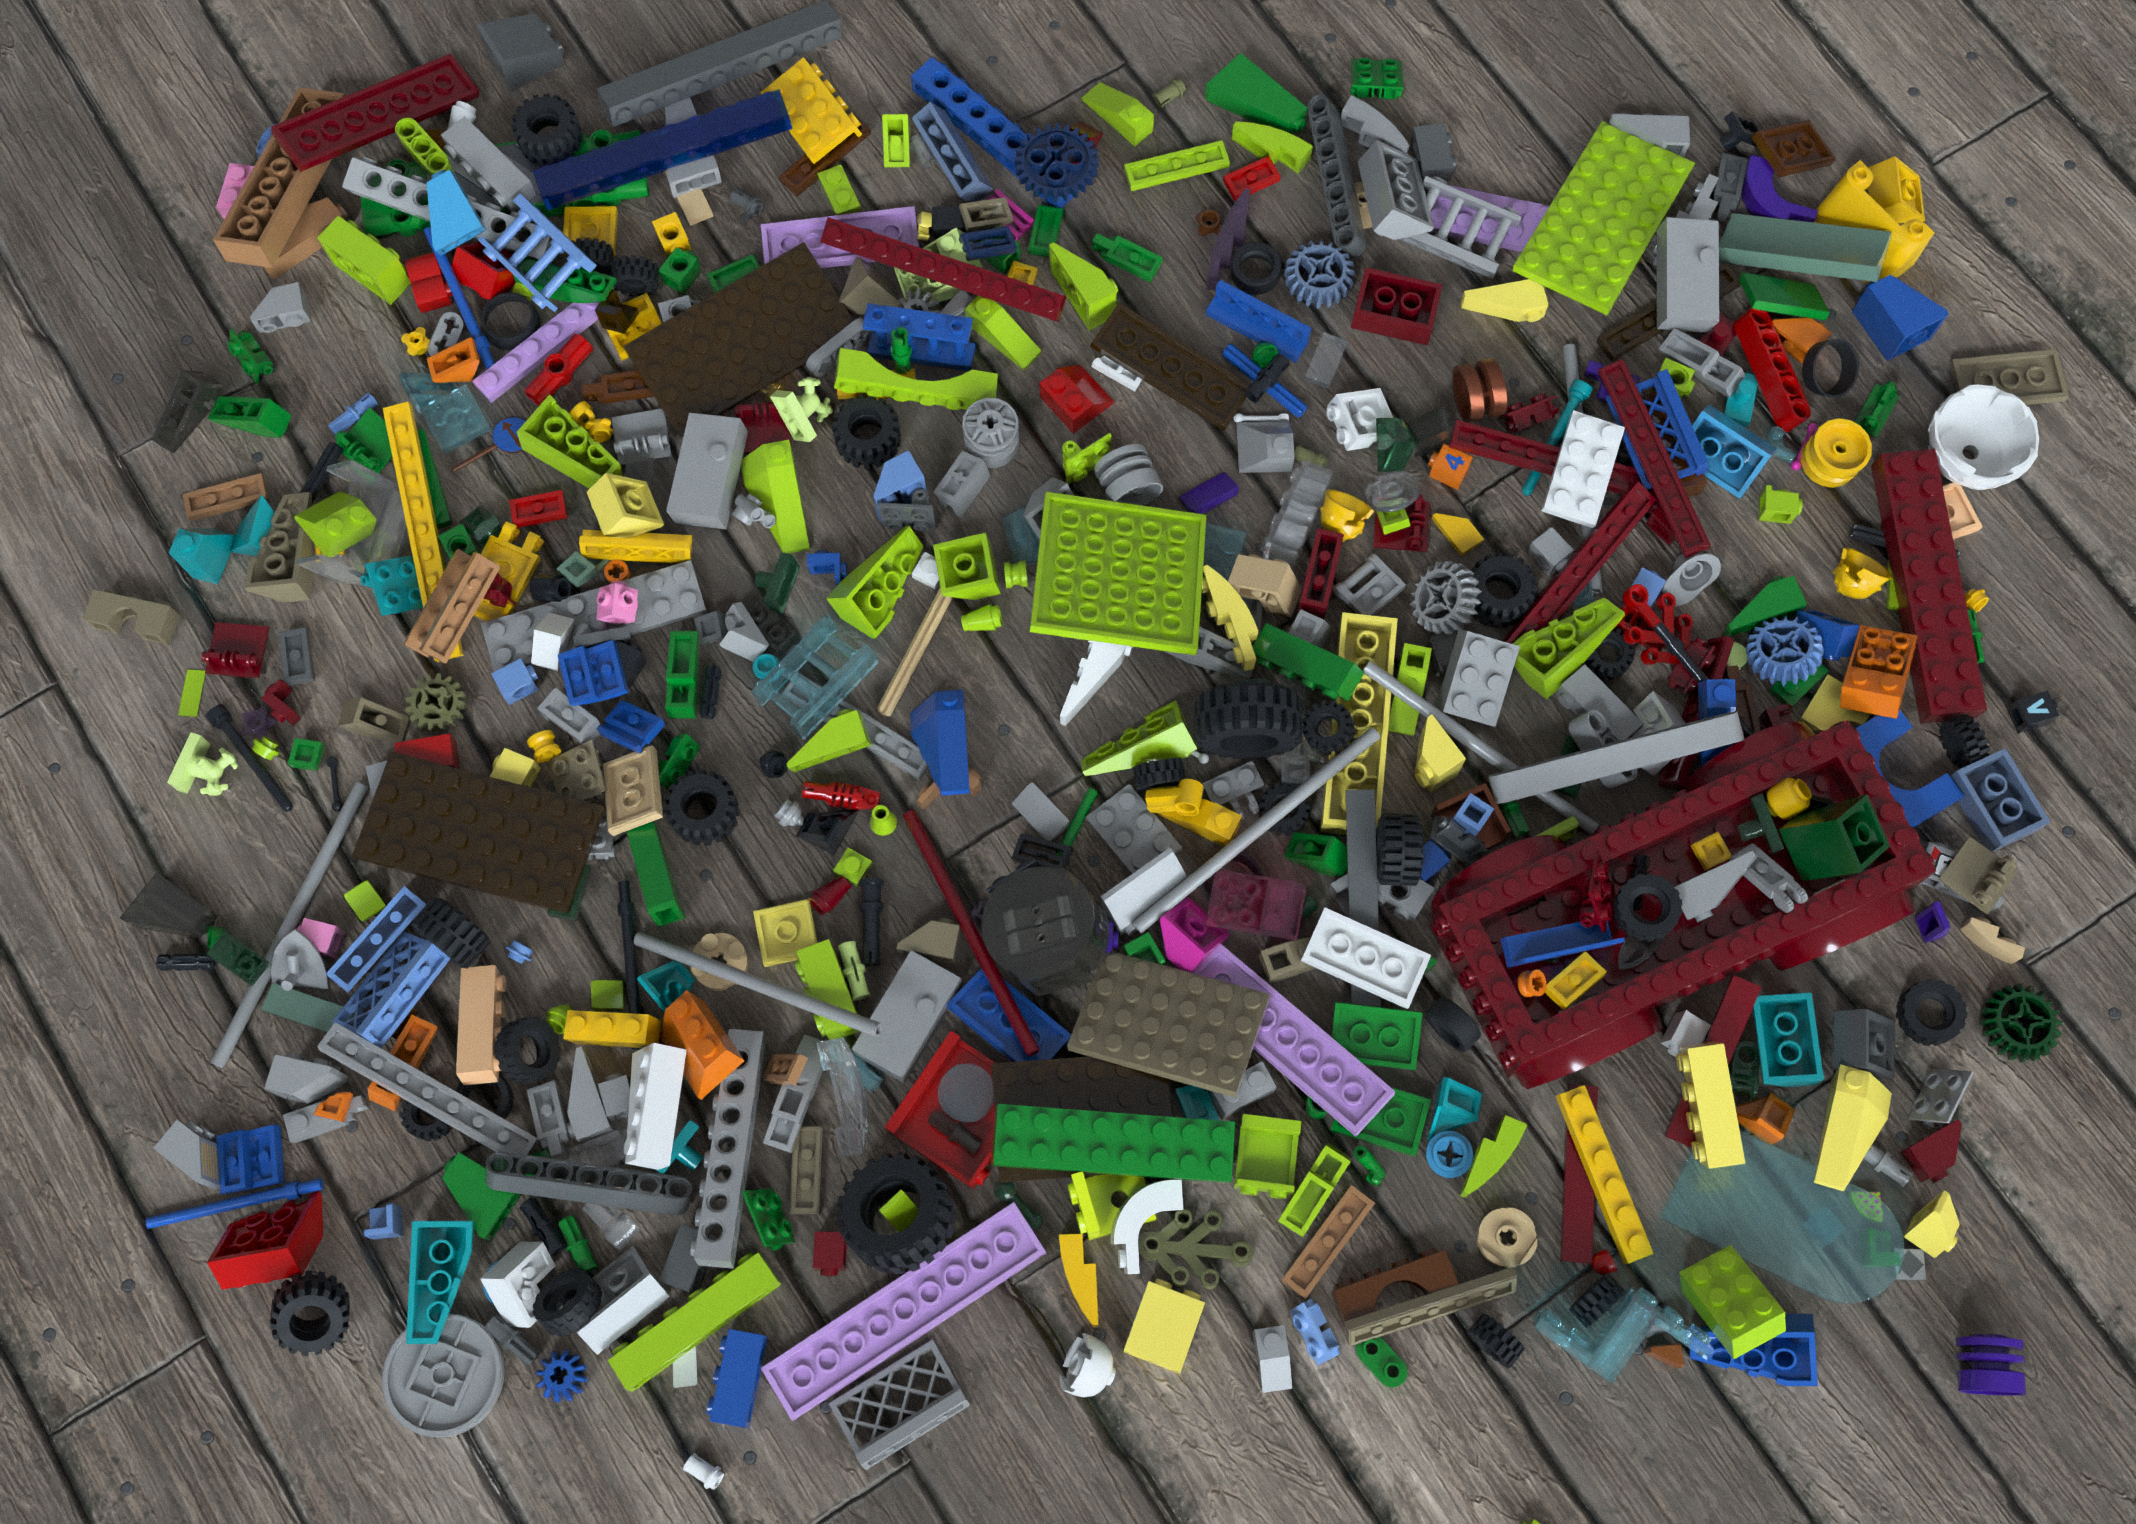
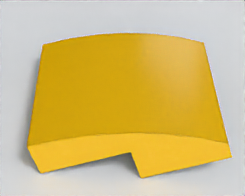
[606,293,662,361]

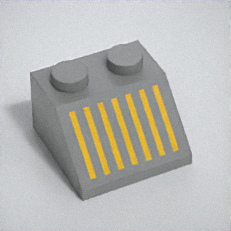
[153,1119,220,1191]

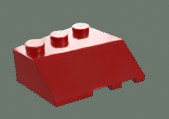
[207,1191,323,1290]

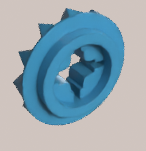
[1425,1131,1473,1179]

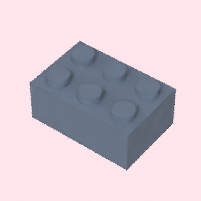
[1950,748,2051,852]

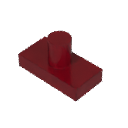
[1699,313,1737,356]

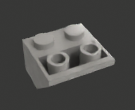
[264,1052,349,1104]

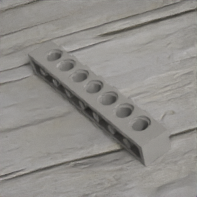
[342,156,553,260]
[691,1029,767,1269]

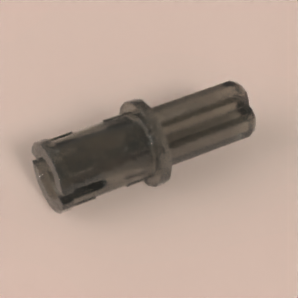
[928,1110,984,1156]

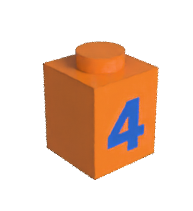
[1428,444,1473,490]

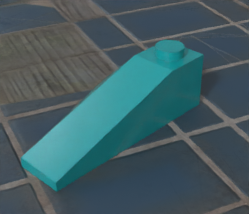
[406,1221,474,1344]

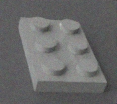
[1085,784,1182,875]

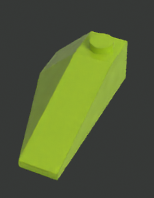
[741,440,810,554]
[1513,597,1625,700]

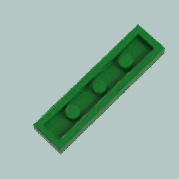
[417,429,453,529]

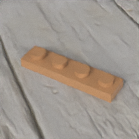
[1281,1185,1375,1300]

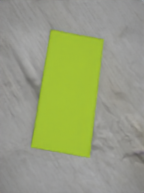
[178,669,205,717]

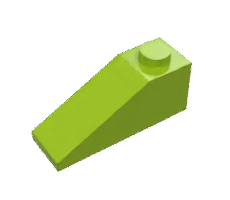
[1082,82,1154,147]
[965,295,1042,370]
[786,708,872,773]

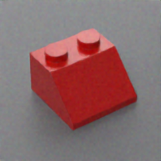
[451,241,521,300]
[1039,365,1114,434]

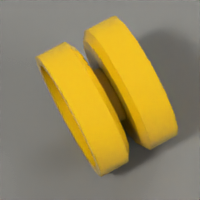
[1800,418,1872,488]

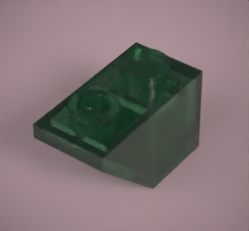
[207,931,270,986]

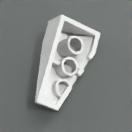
[1060,640,1134,726]

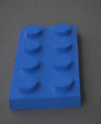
[947,968,1071,1062]

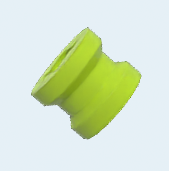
[1004,560,1028,589]

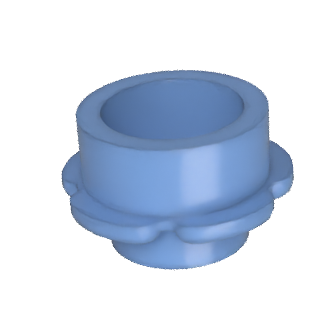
[506,940,533,964]

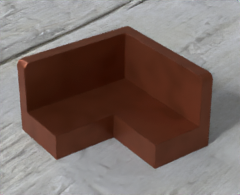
[1431,783,1512,850]

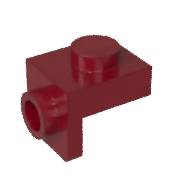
[261,679,301,726]

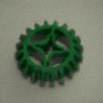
[1979,984,2063,1063]

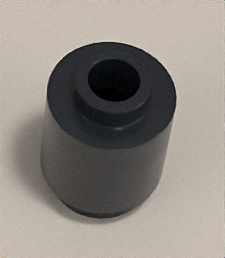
[530,574,571,602]

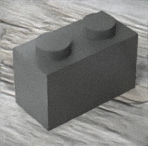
[1411,123,1456,184]

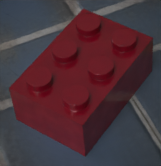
[1351,267,1443,345]

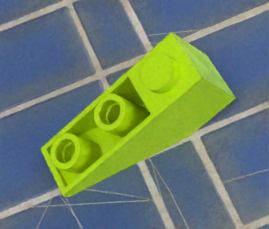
[1388,643,1432,736]

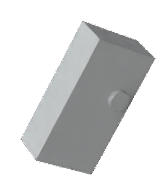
[1657,217,1719,333]
[666,413,748,529]
[852,950,962,1083]

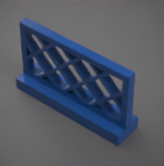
[1605,369,1708,491]

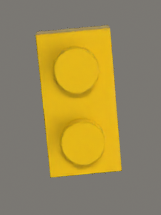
[1544,951,1607,1011]

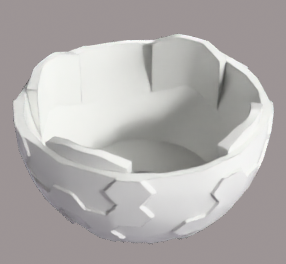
[1928,384,2039,490]

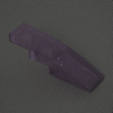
[1206,188,1250,291]

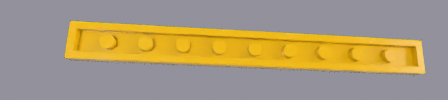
[383,401,464,662]

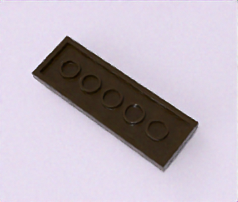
[1090,302,1250,431]

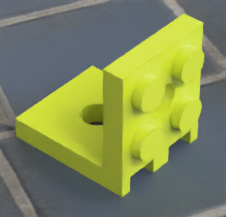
[1067,1171,1156,1241]

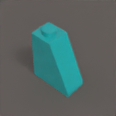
[169,528,235,585]

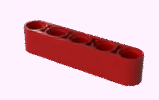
[1734,307,1811,432]

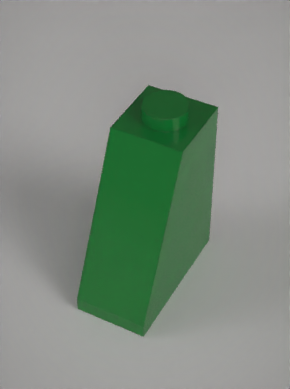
[442,1152,522,1242]

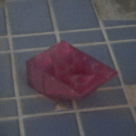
[1206,870,1306,941]

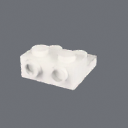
[1327,388,1400,451]

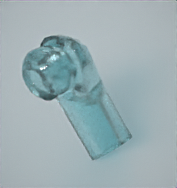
[1766,426,1797,465]

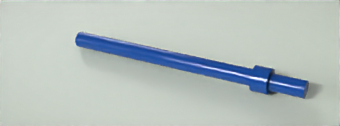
[424,227,495,370]
[146,1178,324,1229]

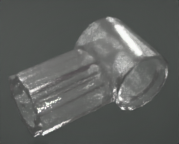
[582,1203,642,1251]

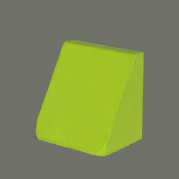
[343,880,386,922]
[591,980,624,1012]

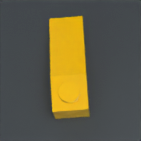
[1155,799,1242,847]

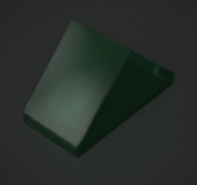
[1376,418,1418,472]

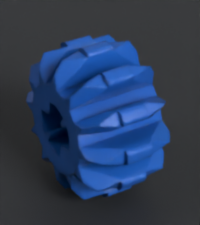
[536,1350,588,1403]

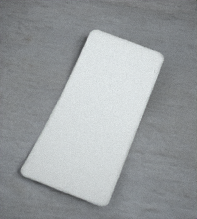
[673,1347,697,1388]

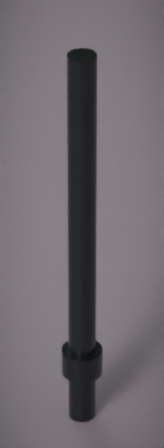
[1653,621,1754,739]
[617,881,642,1050]

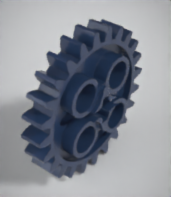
[1015,123,1099,203]

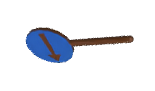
[451,418,526,472]

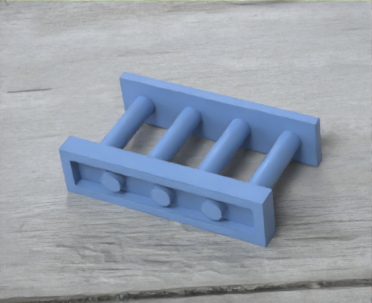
[478,193,597,312]

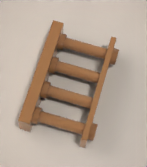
[403,549,501,664]

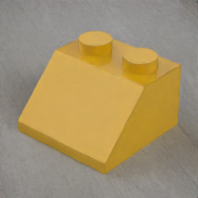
[1867,156,1925,223]

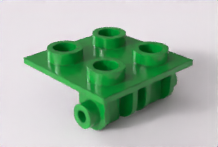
[1350,57,1404,100]
[335,407,392,480]
[742,1188,795,1252]

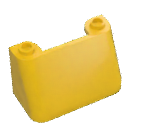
[1814,160,1935,284]

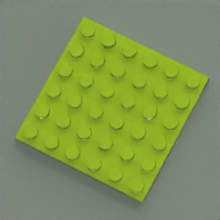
[1029,492,1206,655]

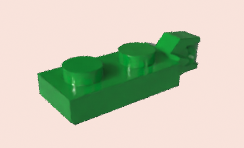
[1091,233,1163,283]

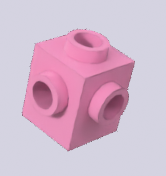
[596,581,638,626]

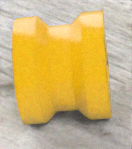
[527,730,561,763]

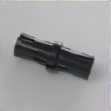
[1244,354,1290,403]
[519,1197,567,1256]

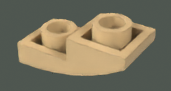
[1960,917,2025,964]

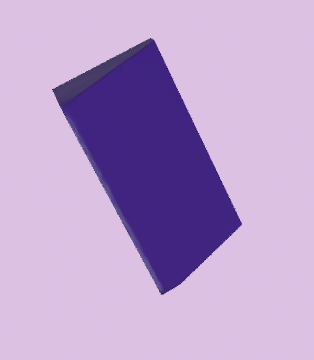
[1178,472,1239,514]

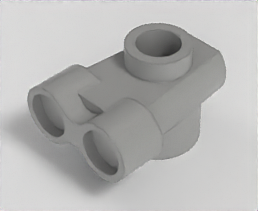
[732,493,776,528]

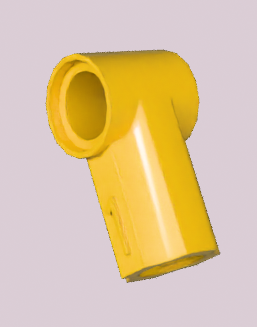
[1145,779,1204,816]

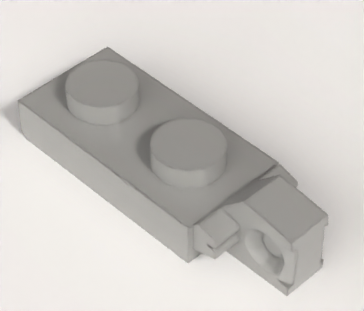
[527,1080,569,1160]
[283,1095,369,1144]

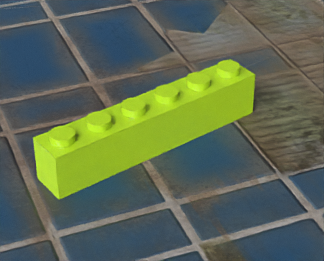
[607,1252,782,1392]

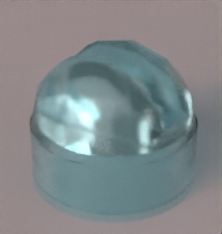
[1573,585,1595,608]

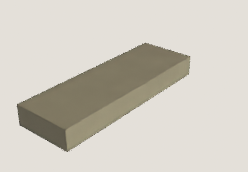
[789,1126,824,1215]

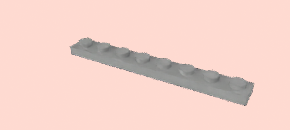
[318,1022,538,1155]

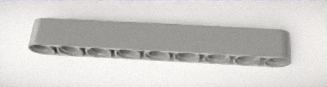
[1488,711,1744,804]

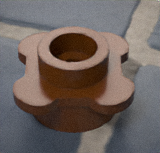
[1195,210,1223,236]

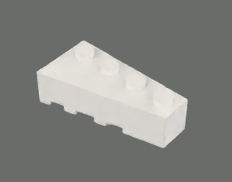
[624,1043,687,1170]

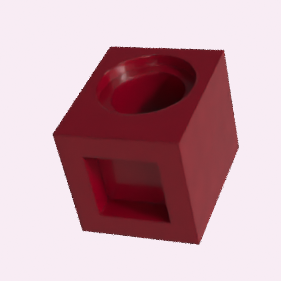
[813,1231,847,1276]

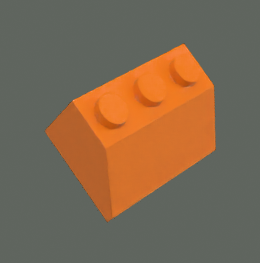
[659,990,744,1100]

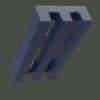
[959,226,1017,261]

